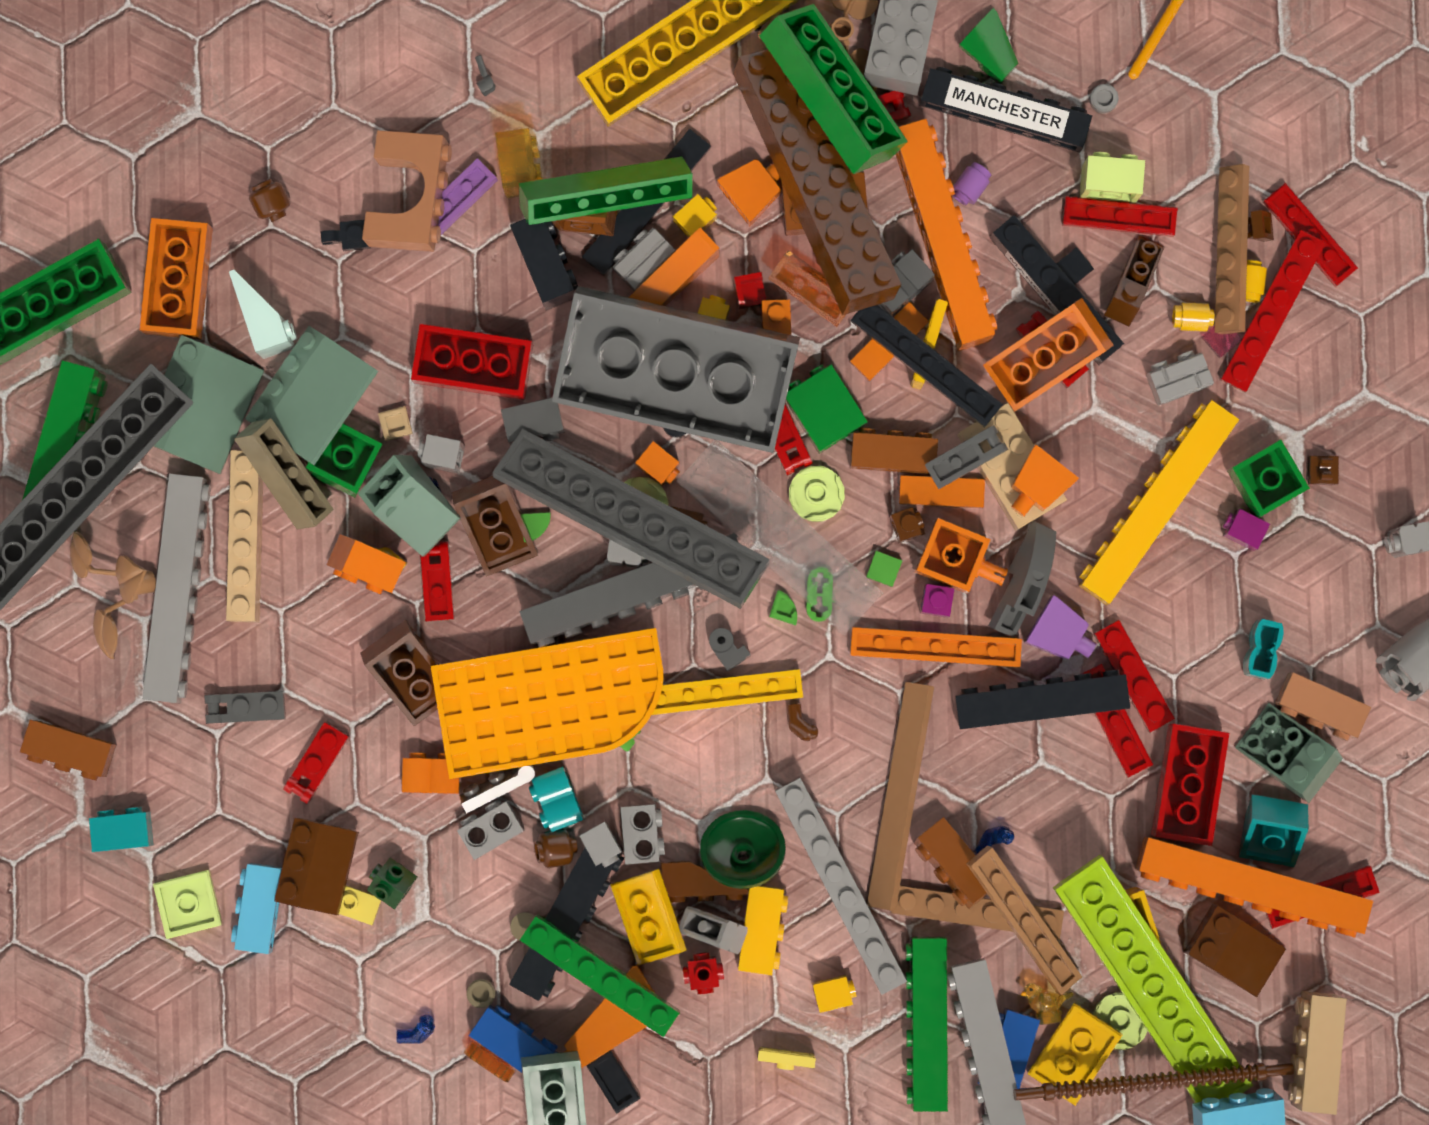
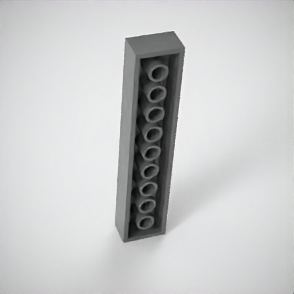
[0,364,194,611]

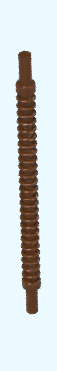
[1013,1063,1294,1101]

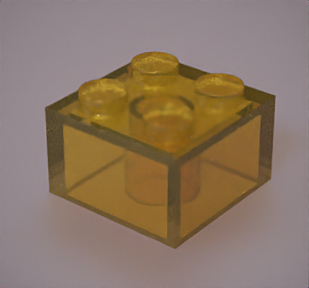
[495,128,543,198]

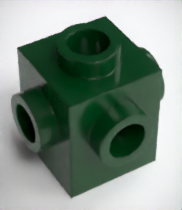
[367,857,418,910]

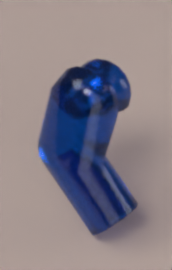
[974,825,1015,854]

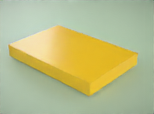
[910,299,948,390]
[610,869,687,966]
[1027,1002,1123,1106]

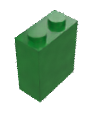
[786,364,868,454]

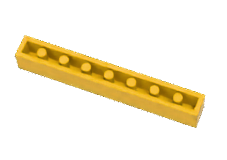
[1079,400,1240,605]

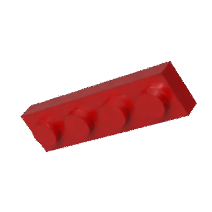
[1093,620,1175,733]

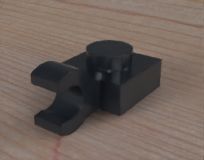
[320,219,371,252]

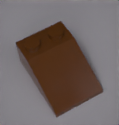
[452,476,538,577]
[360,620,440,726]
[1183,904,1286,997]

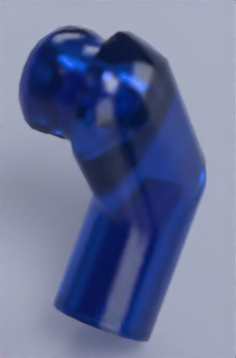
[396,1014,435,1044]

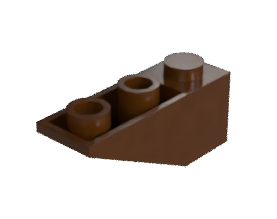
[1104,235,1165,327]
[661,861,748,903]

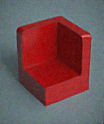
[734,272,766,309]

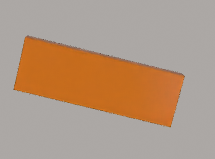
[850,302,929,382]
[899,475,985,508]

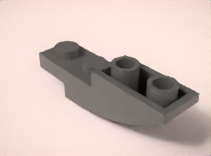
[988,521,1056,638]

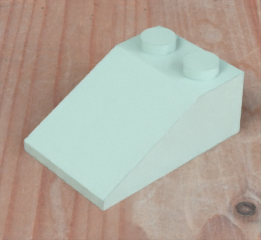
[229,270,297,359]

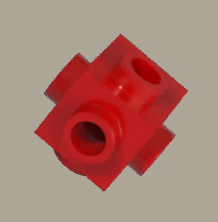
[683,952,724,994]

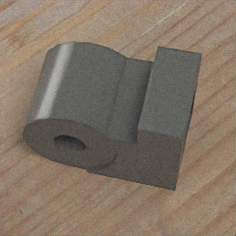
[709,628,751,672]

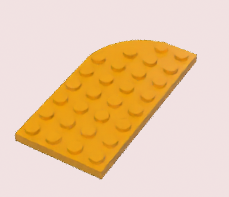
[431,628,663,779]

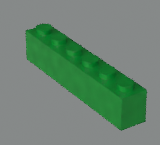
[519,157,693,225]
[520,914,680,1037]
[905,937,948,1112]

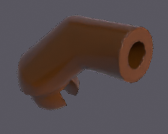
[787,704,819,741]

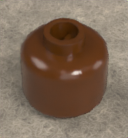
[249,178,291,222]
[534,829,578,869]

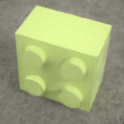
[1079,152,1145,203]

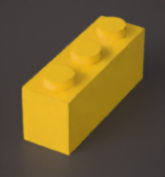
[738,885,789,975]

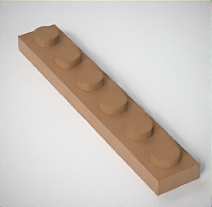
[1215,164,1249,335]
[966,845,1082,995]
[891,885,1064,939]

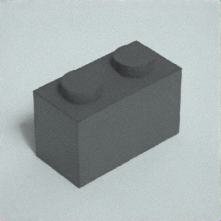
[501,398,565,445]

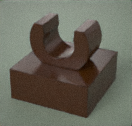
[1248,210,1274,242]
[1308,456,1339,485]

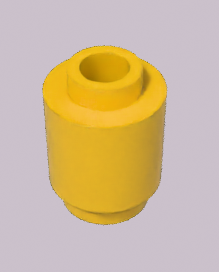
[1246,260,1267,302]
[1172,302,1215,332]

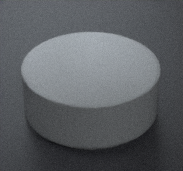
[1089,84,1119,114]

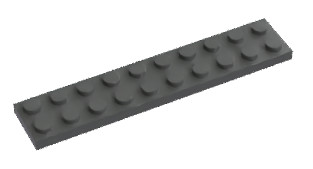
[493,429,770,609]

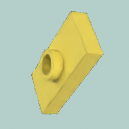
[339,885,381,925]
[757,1047,816,1070]

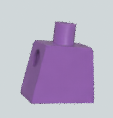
[1024,595,1097,659]

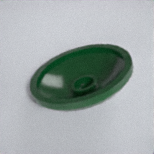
[700,810,786,889]

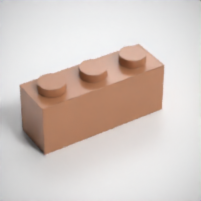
[1275,672,1371,741]

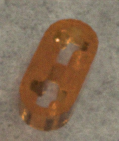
[464,1040,516,1083]

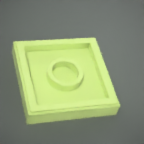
[153,870,223,939]

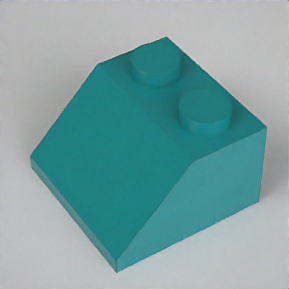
[1239,794,1309,867]

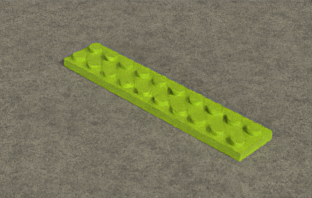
[1052,854,1253,1103]

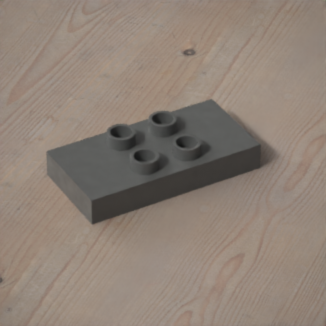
[552,286,800,453]

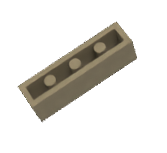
[234,418,334,530]

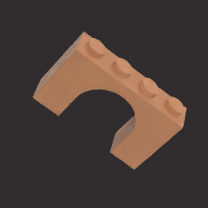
[362,130,452,252]

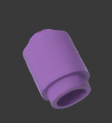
[953,162,991,206]

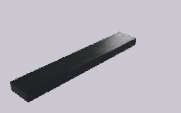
[582,129,711,276]
[850,305,1003,428]

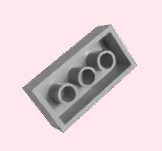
[864,0,938,96]

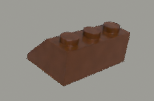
[274,817,359,915]

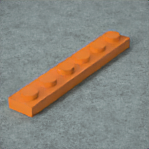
[850,627,1022,667]

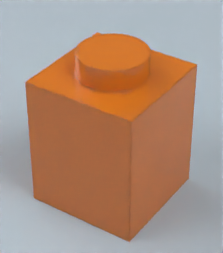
[635,441,681,486]

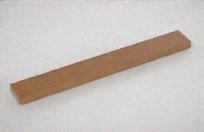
[867,682,934,911]

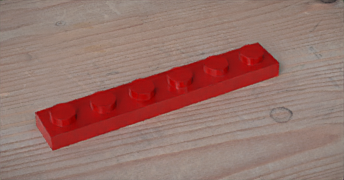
[1220,230,1326,393]

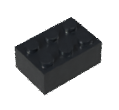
[510,219,578,311]

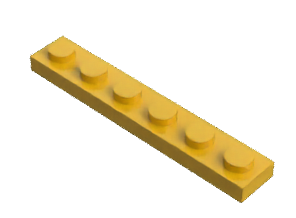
[652,669,803,715]

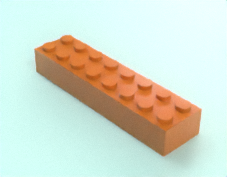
[895,119,997,351]
[1135,837,1373,938]

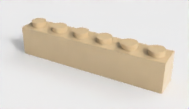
[226,450,263,623]

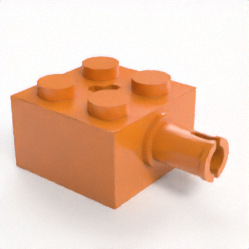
[915,518,1008,594]

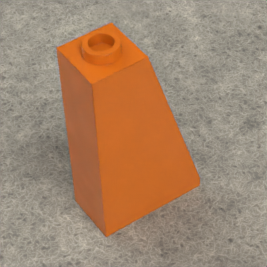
[628,227,720,306]
[564,964,655,1069]

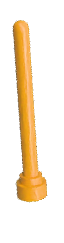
[1128,0,1184,79]

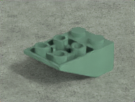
[358,455,461,556]
[1235,703,1343,803]

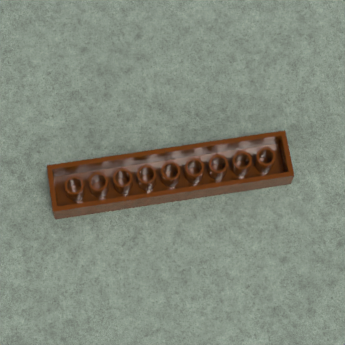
[733,49,902,316]

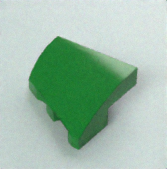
[959,8,1019,84]

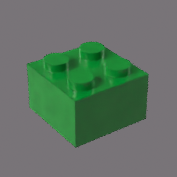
[306,424,382,498]
[1227,440,1310,518]

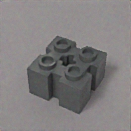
[878,250,935,317]

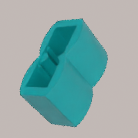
[1243,619,1284,680]
[529,767,585,832]

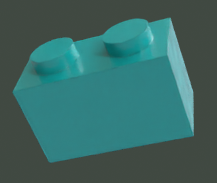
[89,807,154,852]

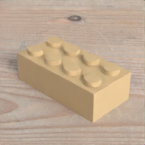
[957,403,1067,531]
[1288,991,1347,1115]

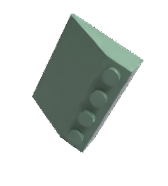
[245,326,379,465]
[154,335,264,474]

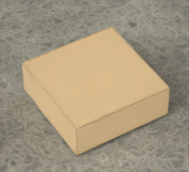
[378,406,413,441]

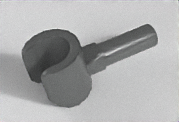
[475,55,496,96]

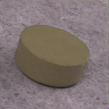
[510,912,535,940]
[467,979,496,1008]

